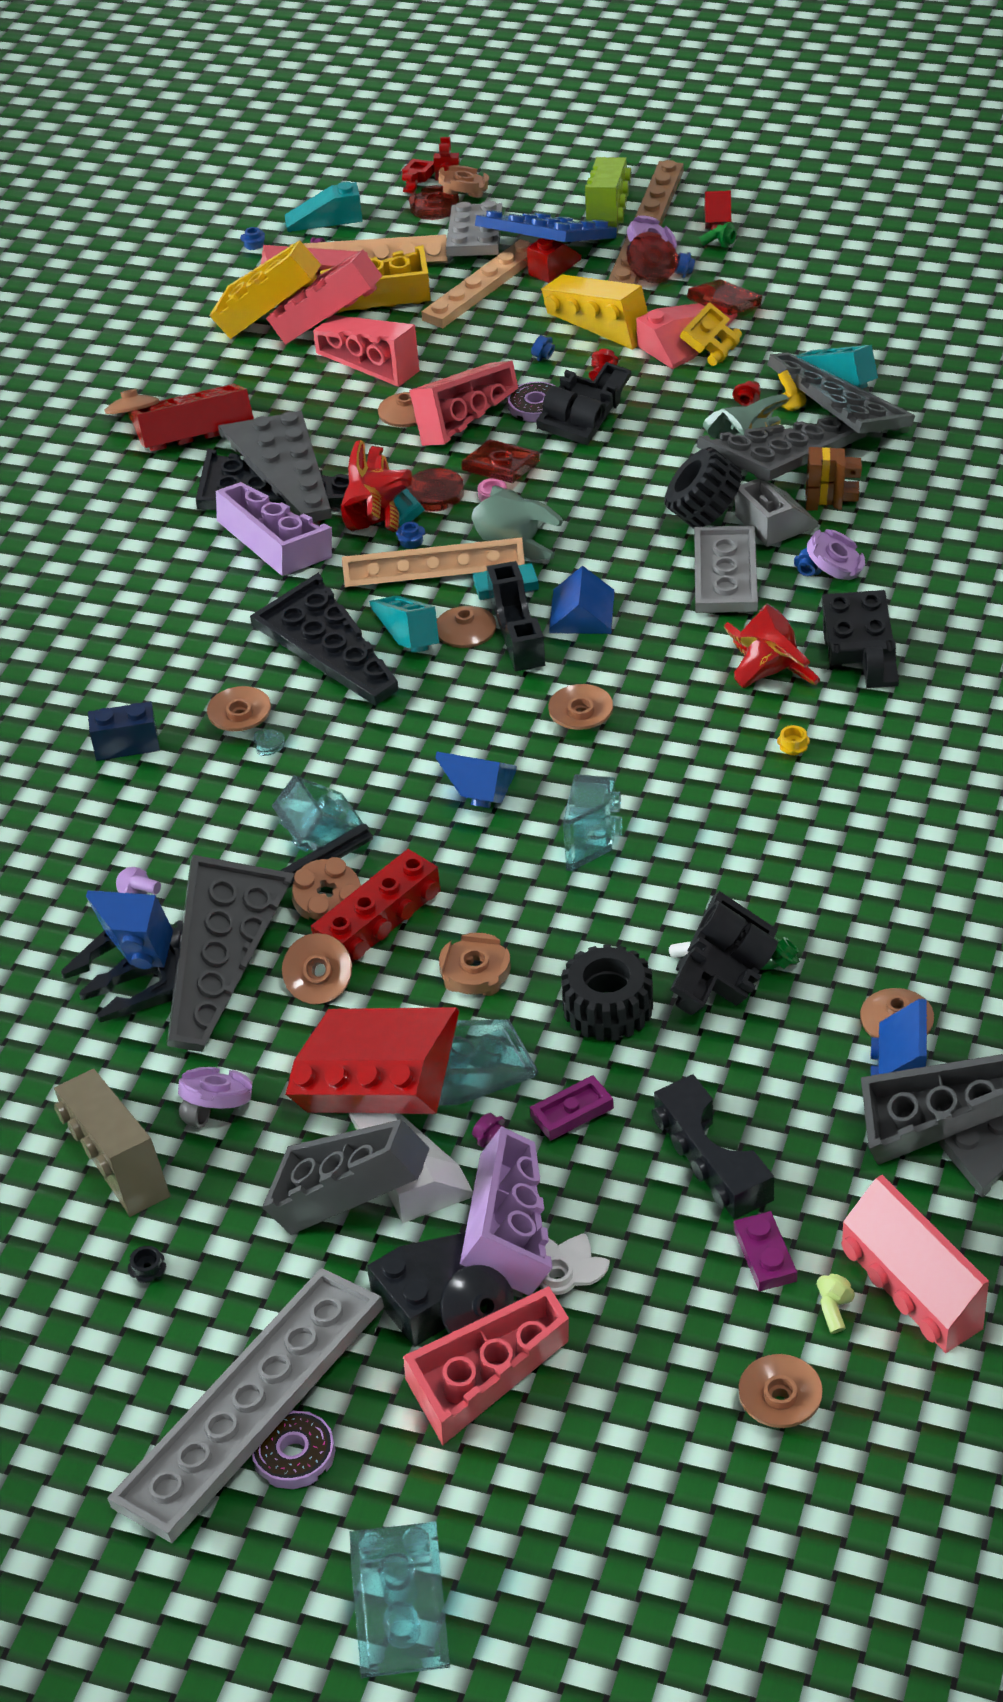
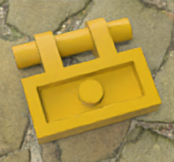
[679,302,742,366]

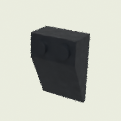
[367,1232,512,1347]

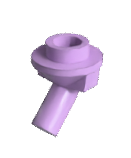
[116,867,161,895]

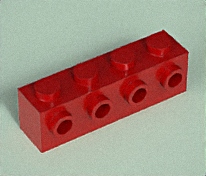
[311,849,441,963]

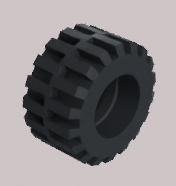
[664,447,742,529]
[561,944,653,1041]

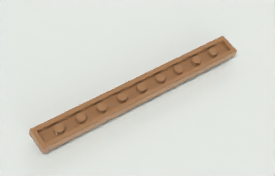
[608,160,684,285]

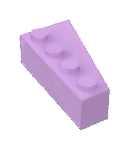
[216,482,332,576]
[460,1126,553,1296]

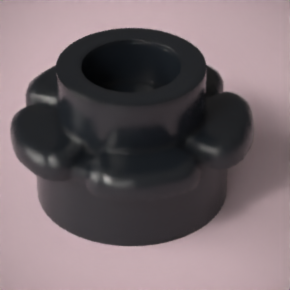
[128,1246,166,1283]

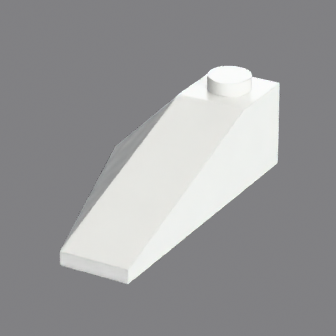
[349,1113,473,1223]

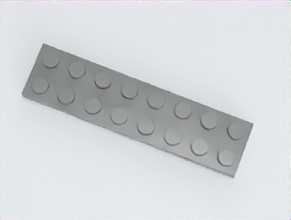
[107,1268,384,1543]

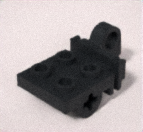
[536,362,632,446]
[822,590,899,688]
[670,891,778,1015]

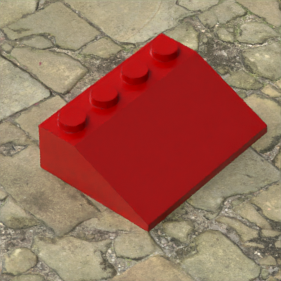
[128,383,254,451]
[285,1007,460,1114]

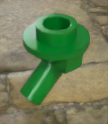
[699,222,737,248]
[760,937,800,971]

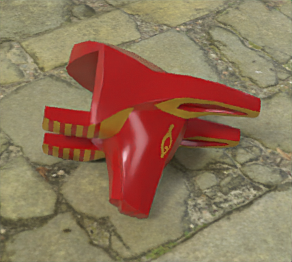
[341,440,412,532]
[724,603,820,689]

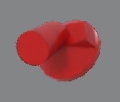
[589,348,619,381]
[732,381,761,406]

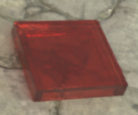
[687,279,762,315]
[461,439,540,483]

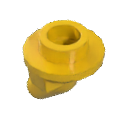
[778,369,807,411]

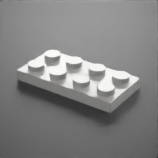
[446,201,503,256]
[694,526,758,613]

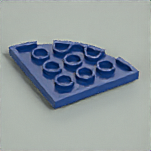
[475,210,617,242]

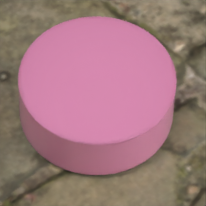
[477,478,507,502]

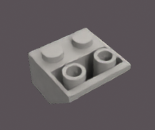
[735,479,818,547]

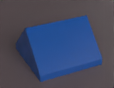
[549,566,615,634]

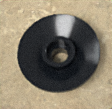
[440,1265,514,1334]

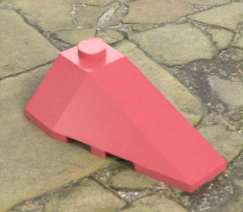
[636,301,737,369]

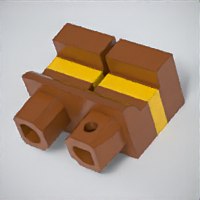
[805,447,862,511]

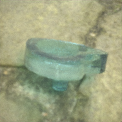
[253,728,285,756]

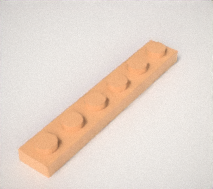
[290,234,448,264]
[421,239,532,329]
[341,537,525,587]

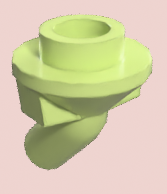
[816,1274,855,1334]

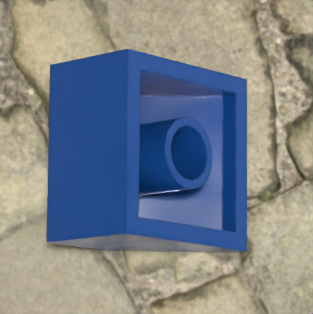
[86,890,173,969]
[870,999,927,1076]

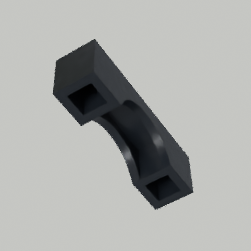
[486,561,546,672]
[652,1074,774,1220]

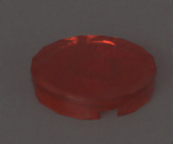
[409,185,459,220]
[626,232,678,284]
[407,468,464,511]

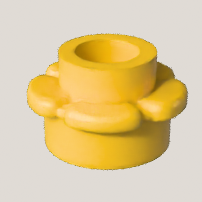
[777,725,810,755]

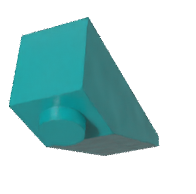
[285,182,363,232]
[796,345,878,389]
[369,595,439,652]

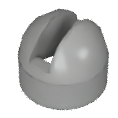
[179,1100,211,1128]

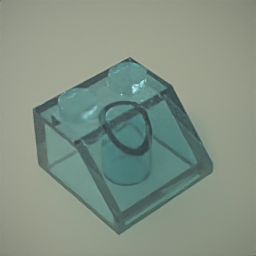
[563,774,622,871]
[272,775,364,852]

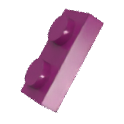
[530,1075,614,1141]
[734,1211,797,1291]

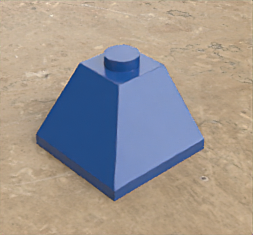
[435,751,517,808]

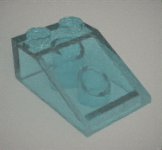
[439,1019,539,1105]
[349,1522,450,1678]

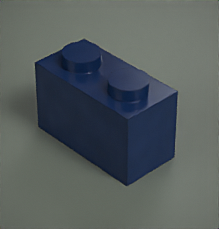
[88,701,160,761]

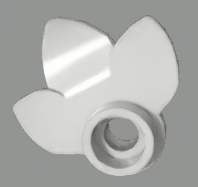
[539,1233,610,1295]

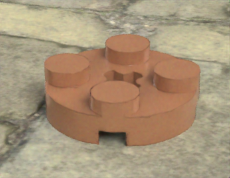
[438,165,489,198]
[291,857,361,920]
[439,933,511,996]

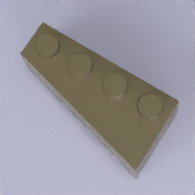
[54,1068,171,1217]

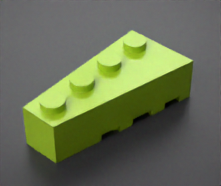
[585,157,632,233]

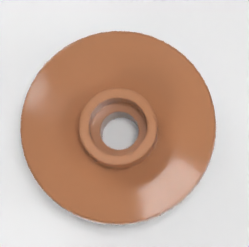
[104,389,159,414]
[378,392,417,427]
[437,606,496,648]
[548,684,613,730]
[207,686,271,731]
[282,933,352,1004]
[860,988,934,1037]
[739,1354,823,1428]

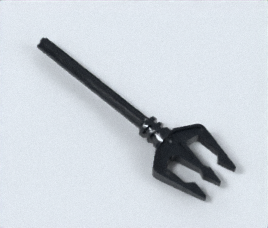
[61,824,373,1022]

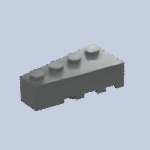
[861,1054,1003,1165]
[262,1119,430,1235]

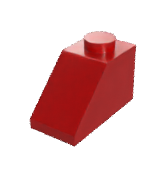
[704,190,732,230]
[527,238,581,283]

